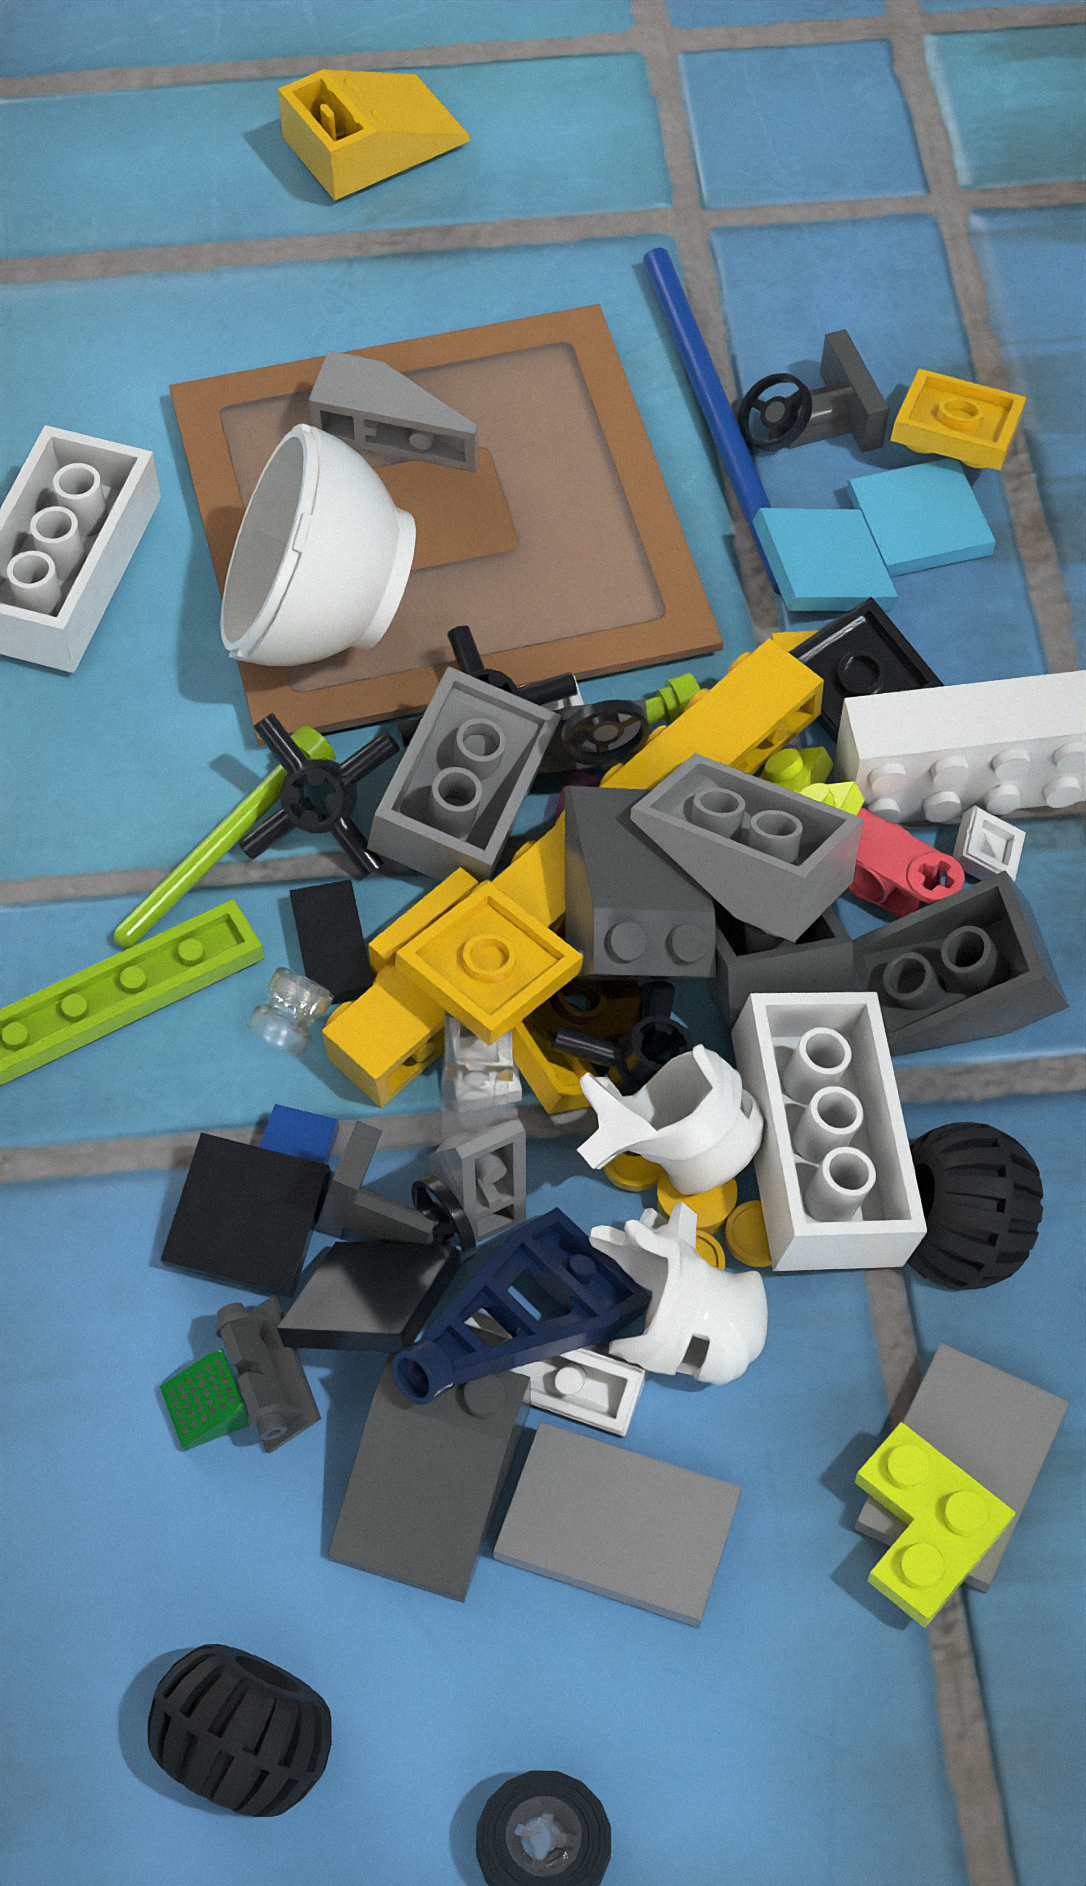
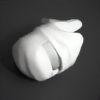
[577,1044,765,1195]
[589,1202,768,1386]

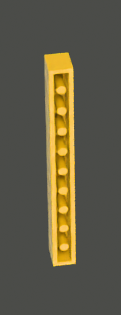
[322,638,824,1108]

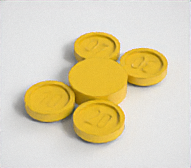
[603,1153,772,1270]

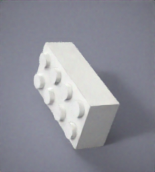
[0,425,161,673]
[832,670,1086,824]
[731,992,927,1271]

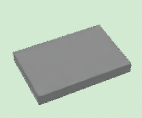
[855,1342,1070,1593]
[493,1421,742,1628]

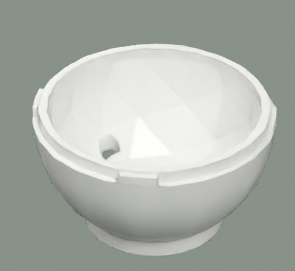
[220,423,416,666]

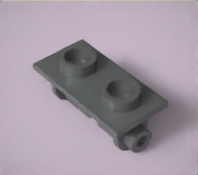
[214,1296,322,1453]

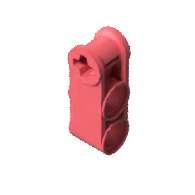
[848,807,965,919]

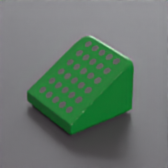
[160,1348,248,1451]

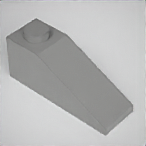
[308,351,479,472]
[429,1119,526,1244]

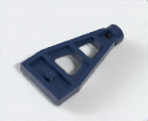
[392,1207,652,1405]

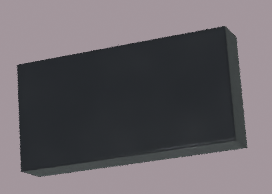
[289,879,373,1008]

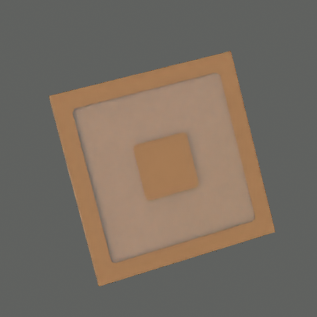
[169,304,723,746]

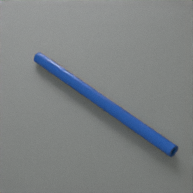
[643,247,782,595]

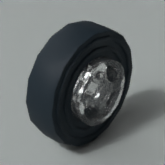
[476,1770,611,1886]

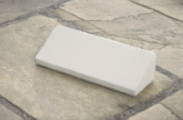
[448,1303,649,1437]

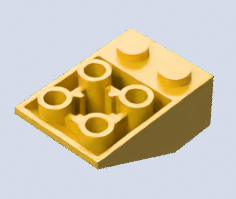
[278,69,470,201]

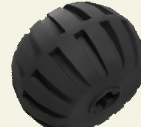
[906,1122,1044,1290]
[148,1644,332,1817]

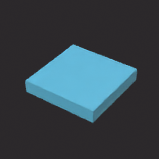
[847,457,996,577]
[752,508,899,611]

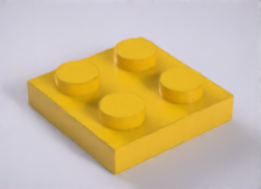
[890,368,1027,471]
[395,881,583,1046]

